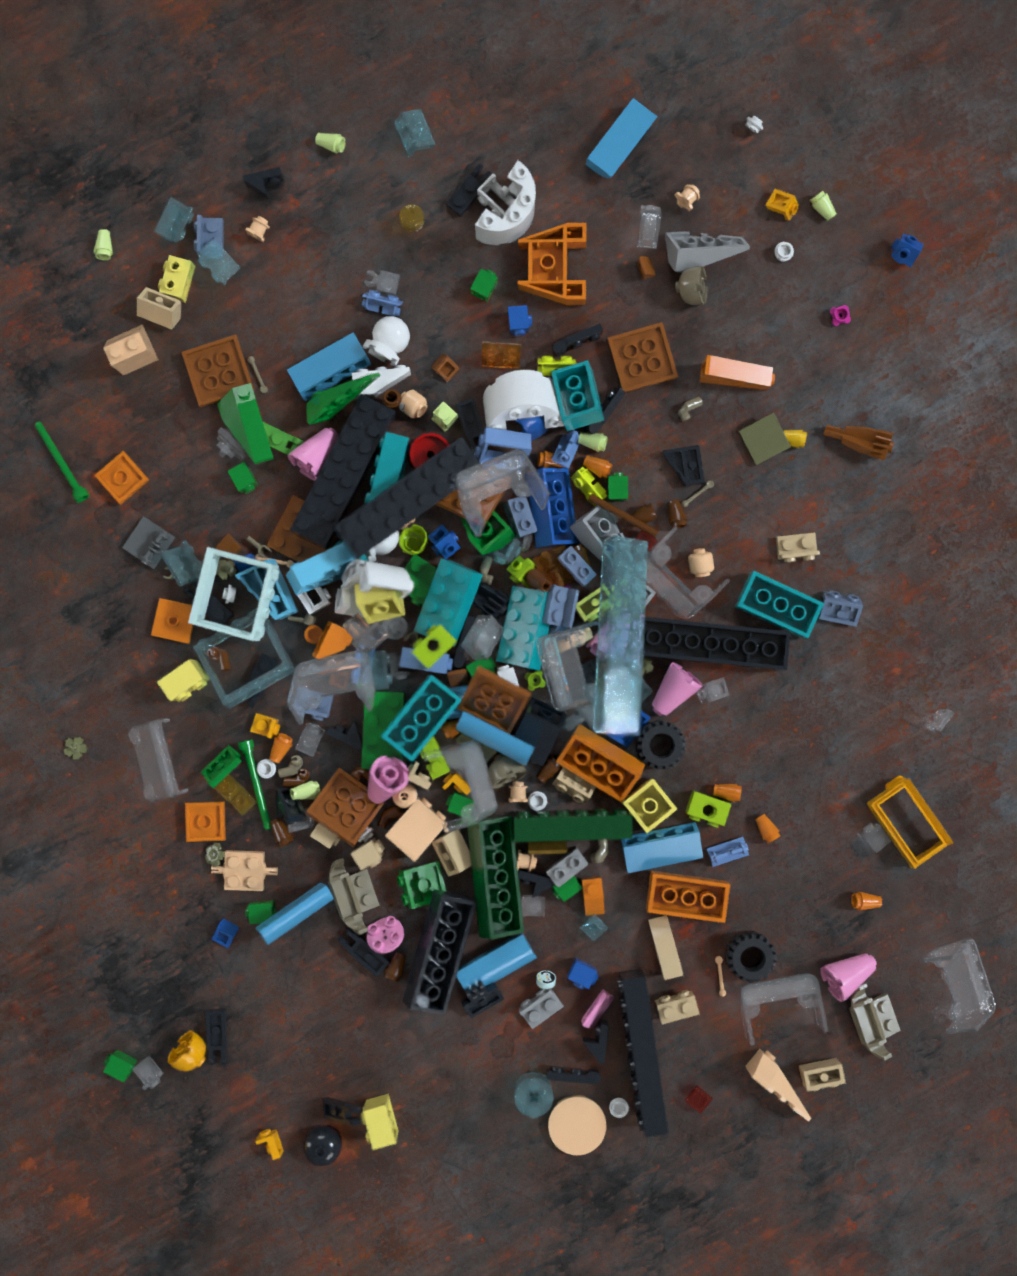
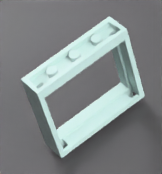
[188,547,279,641]

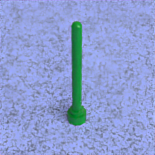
[35,421,90,503]
[238,739,271,830]

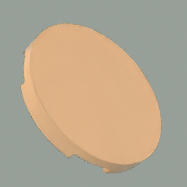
[548,1095,606,1155]

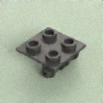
[122,516,176,569]

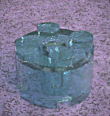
[514,1072,554,1118]

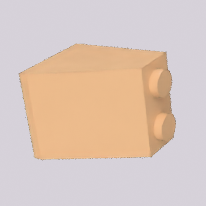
[103,325,158,375]
[385,797,447,862]

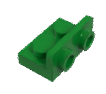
[201,745,242,788]

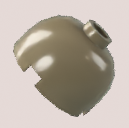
[676,266,707,305]
[487,754,527,789]

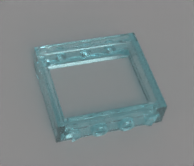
[193,609,296,709]

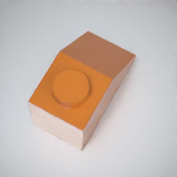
[312,621,353,659]
[581,875,605,916]

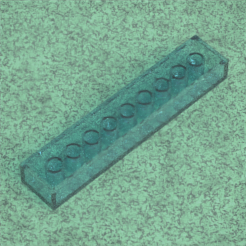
[593,536,648,736]

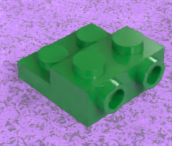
[405,555,437,607]
[397,861,446,909]

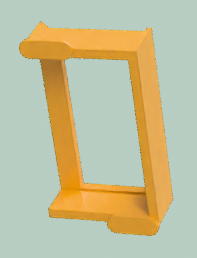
[866,775,954,869]

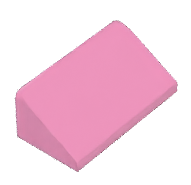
[581,989,614,1028]

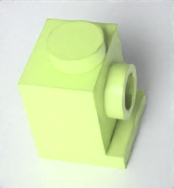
[431,401,458,432]

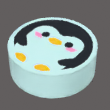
[536,971,556,989]

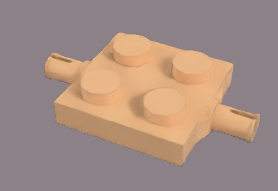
[211,850,278,891]

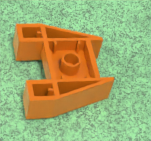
[518,223,587,305]

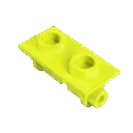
[537,356,576,376]
[571,467,607,506]

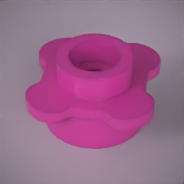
[830,305,851,326]

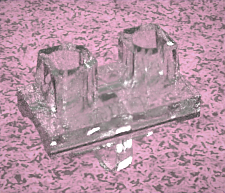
[217,427,247,461]

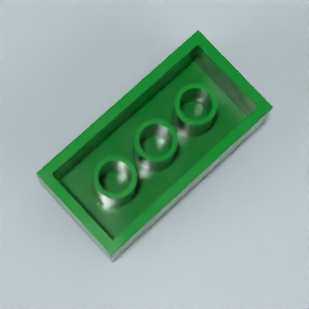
[361,691,405,769]

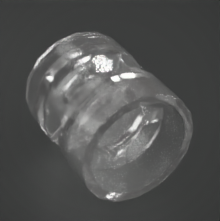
[382,616,409,640]

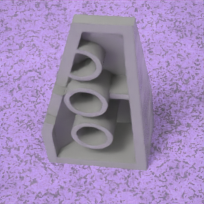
[665,231,750,273]
[569,500,638,583]

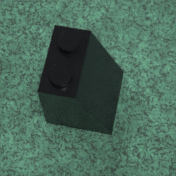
[514,697,567,766]

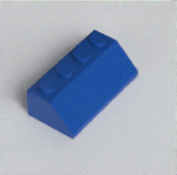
[526,468,579,548]

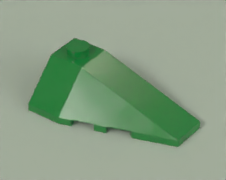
[307,373,381,425]
[217,383,274,464]
[460,511,516,555]

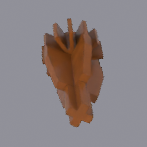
[824,424,894,461]

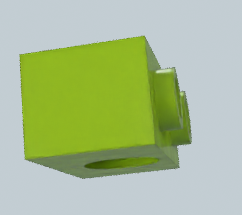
[412,624,457,669]
[685,790,731,828]

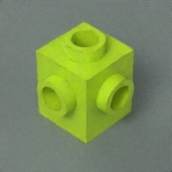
[506,556,536,589]

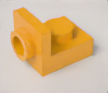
[766,189,798,221]
[250,713,280,739]
[442,772,473,795]
[255,1129,284,1160]

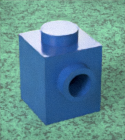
[508,305,532,336]
[567,958,599,989]

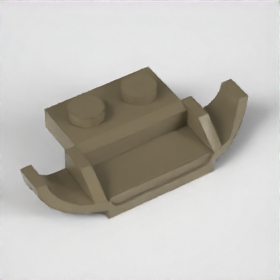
[328,858,380,935]
[849,983,901,1061]

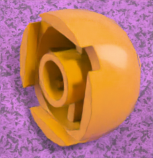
[167,1030,206,1071]

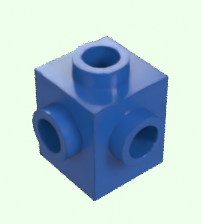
[891,233,923,267]
[427,525,461,559]

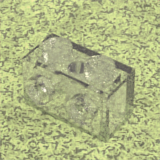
[461,615,503,660]

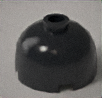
[303,1125,342,1167]

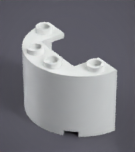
[475,161,536,245]
[483,370,564,430]
[335,559,413,618]

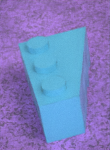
[286,543,354,596]
[235,559,299,620]

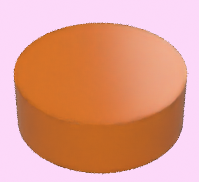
[304,625,323,644]

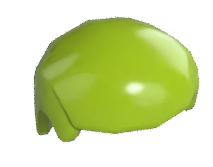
[399,524,428,555]

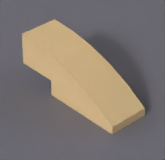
[648,915,683,980]

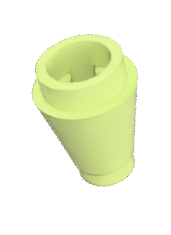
[316,133,345,153]
[810,191,837,221]
[93,230,113,260]
[578,432,608,452]
[290,780,320,800]

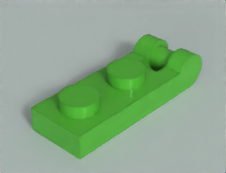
[263,422,304,455]

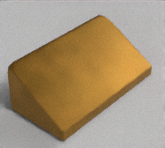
[528,841,567,854]

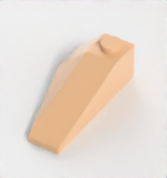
[745,1049,811,1121]

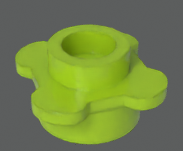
[524,670,546,691]

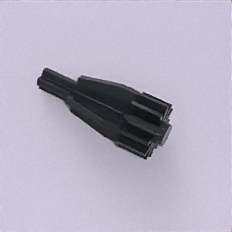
[472,582,510,622]

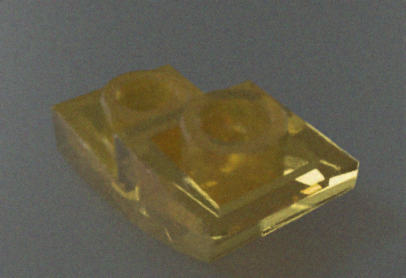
[215,774,257,815]

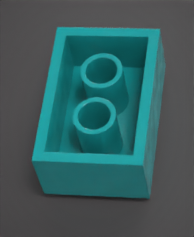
[551,360,604,431]

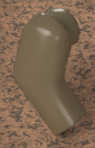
[678,397,703,422]
[479,556,493,585]
[278,755,303,778]
[590,840,609,864]

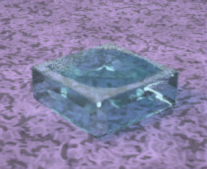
[580,914,608,941]

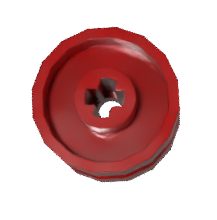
[408,433,449,470]

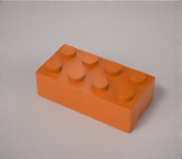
[556,724,645,802]
[646,871,730,923]

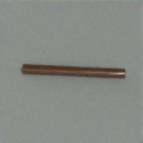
[588,494,659,537]

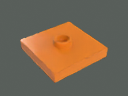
[94,451,149,505]
[151,598,194,644]
[185,801,226,842]

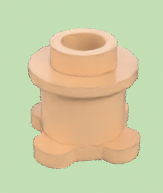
[675,184,700,211]
[245,216,270,242]
[508,781,528,802]
[516,849,537,872]

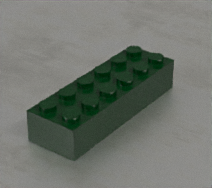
[514,808,632,842]
[467,816,524,940]

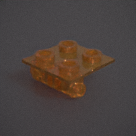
[482,341,521,369]
[533,545,576,587]

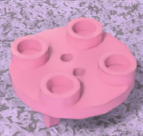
[367,916,404,954]

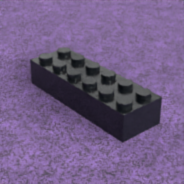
[402,889,477,1015]

